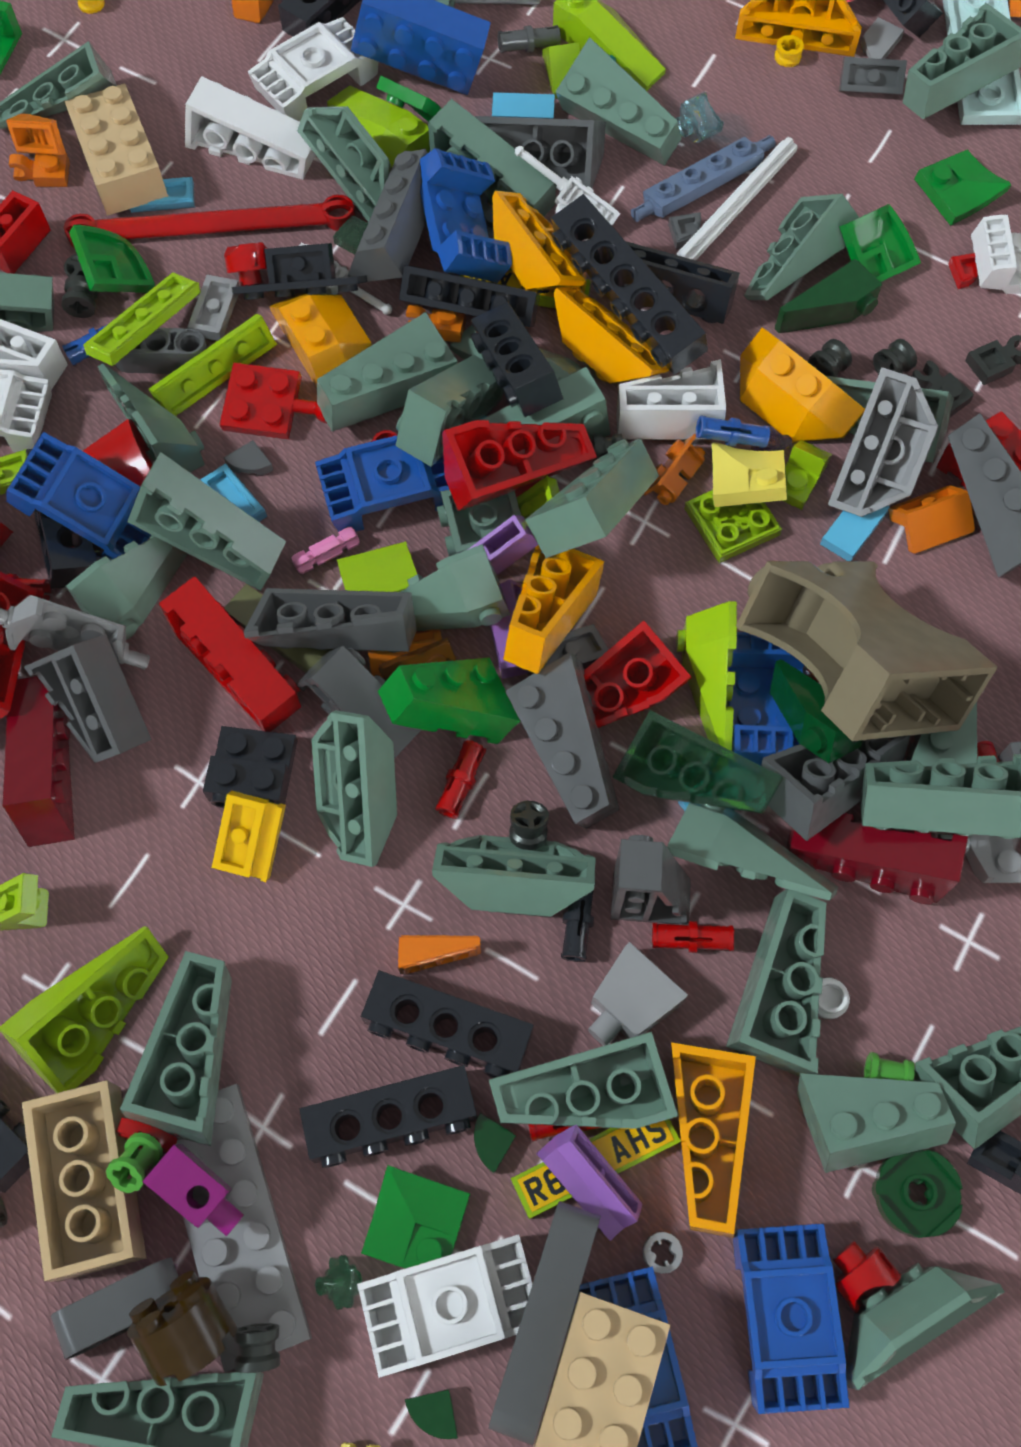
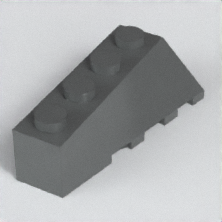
[347,149,427,282]
[244,588,417,653]

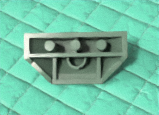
[297,106,392,223]
[311,710,397,867]
[432,835,596,917]
[846,1263,1005,1390]

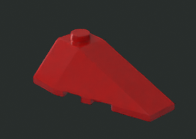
[442,420,597,511]
[584,620,692,728]

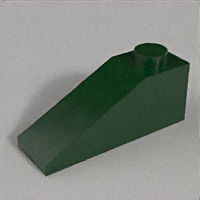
[775,259,882,333]
[770,659,863,764]

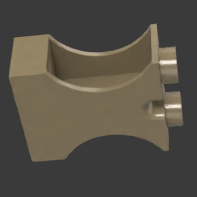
[736,561,998,741]

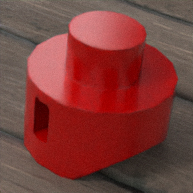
[224,242,267,286]
[832,1241,902,1313]

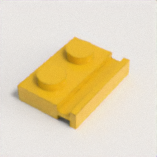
[211,790,286,882]

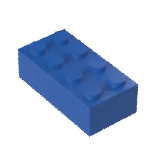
[350,0,491,95]

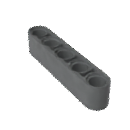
[488,1201,601,1446]

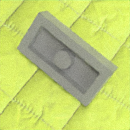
[187,275,240,341]

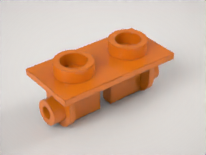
[643,434,705,505]

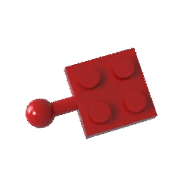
[219,362,327,440]

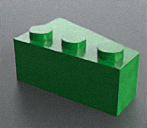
[378,657,520,744]

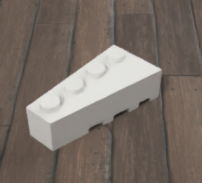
[185,76,316,180]

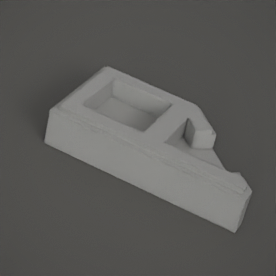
[861,17,904,59]

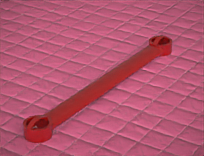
[64,194,355,248]

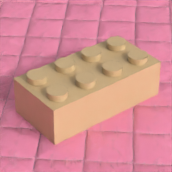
[64,83,168,216]
[22,1080,146,1282]
[533,1292,670,1447]

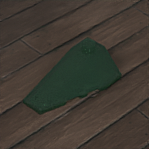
[612,710,783,814]

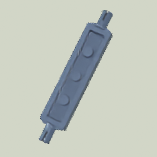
[631,135,776,222]

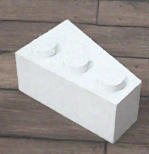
[0,319,68,390]
[616,359,726,440]

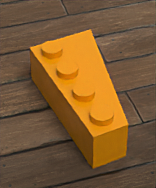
[503,545,605,674]
[671,1042,756,1238]

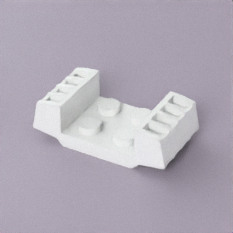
[248,17,378,121]
[971,215,1021,294]
[0,369,52,452]
[357,1234,533,1378]

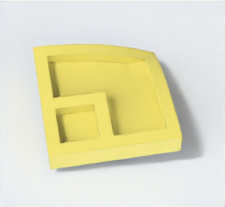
[712,442,787,507]

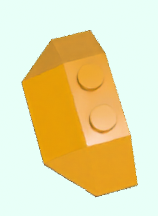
[735,0,862,57]
[492,191,587,291]
[553,287,669,384]
[269,293,372,387]
[740,327,865,443]

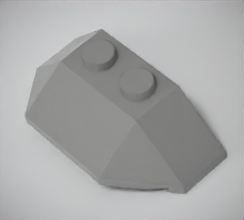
[828,367,939,517]

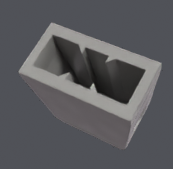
[588,942,688,1046]

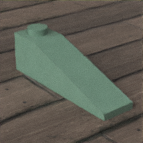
[744,194,859,300]
[97,363,205,472]
[66,535,188,640]

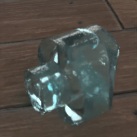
[676,91,724,143]

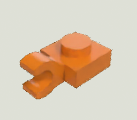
[9,153,70,187]
[406,304,466,343]

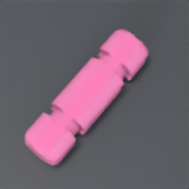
[291,527,360,574]

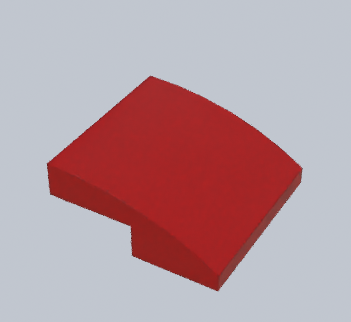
[83,419,153,487]

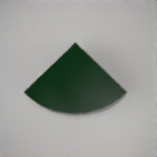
[474,1113,516,1174]
[405,1388,458,1439]

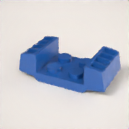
[420,148,512,283]
[6,432,151,561]
[315,435,449,532]
[727,632,804,769]
[733,1224,850,1414]
[572,1266,698,1447]

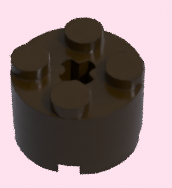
[128,1271,237,1386]

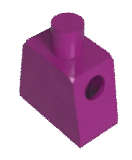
[142,1144,244,1237]

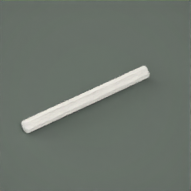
[676,137,798,260]

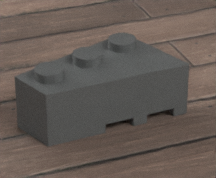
[24,634,152,763]
[296,646,421,759]
[610,835,691,925]

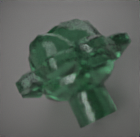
[315,1254,362,1310]

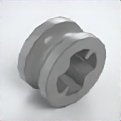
[642,1232,683,1274]

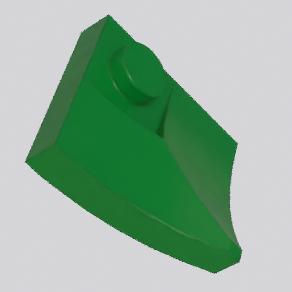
[376,76,442,122]
[914,149,1011,226]
[839,204,921,282]
[69,225,155,293]
[361,1165,471,1269]

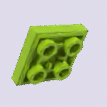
[684,490,782,563]
[337,541,417,592]

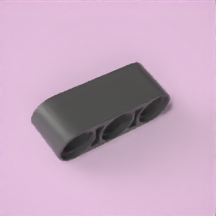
[115,328,207,374]
[51,1257,179,1360]

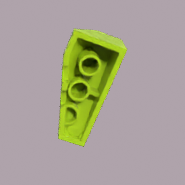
[553,0,666,91]
[327,85,430,167]
[676,601,737,770]
[0,926,169,1093]

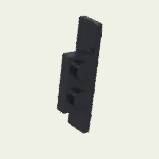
[232,243,367,300]

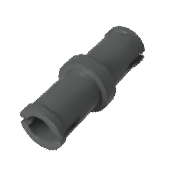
[497,25,561,53]

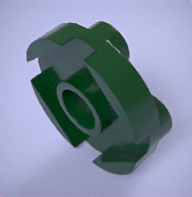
[872,1150,963,1238]

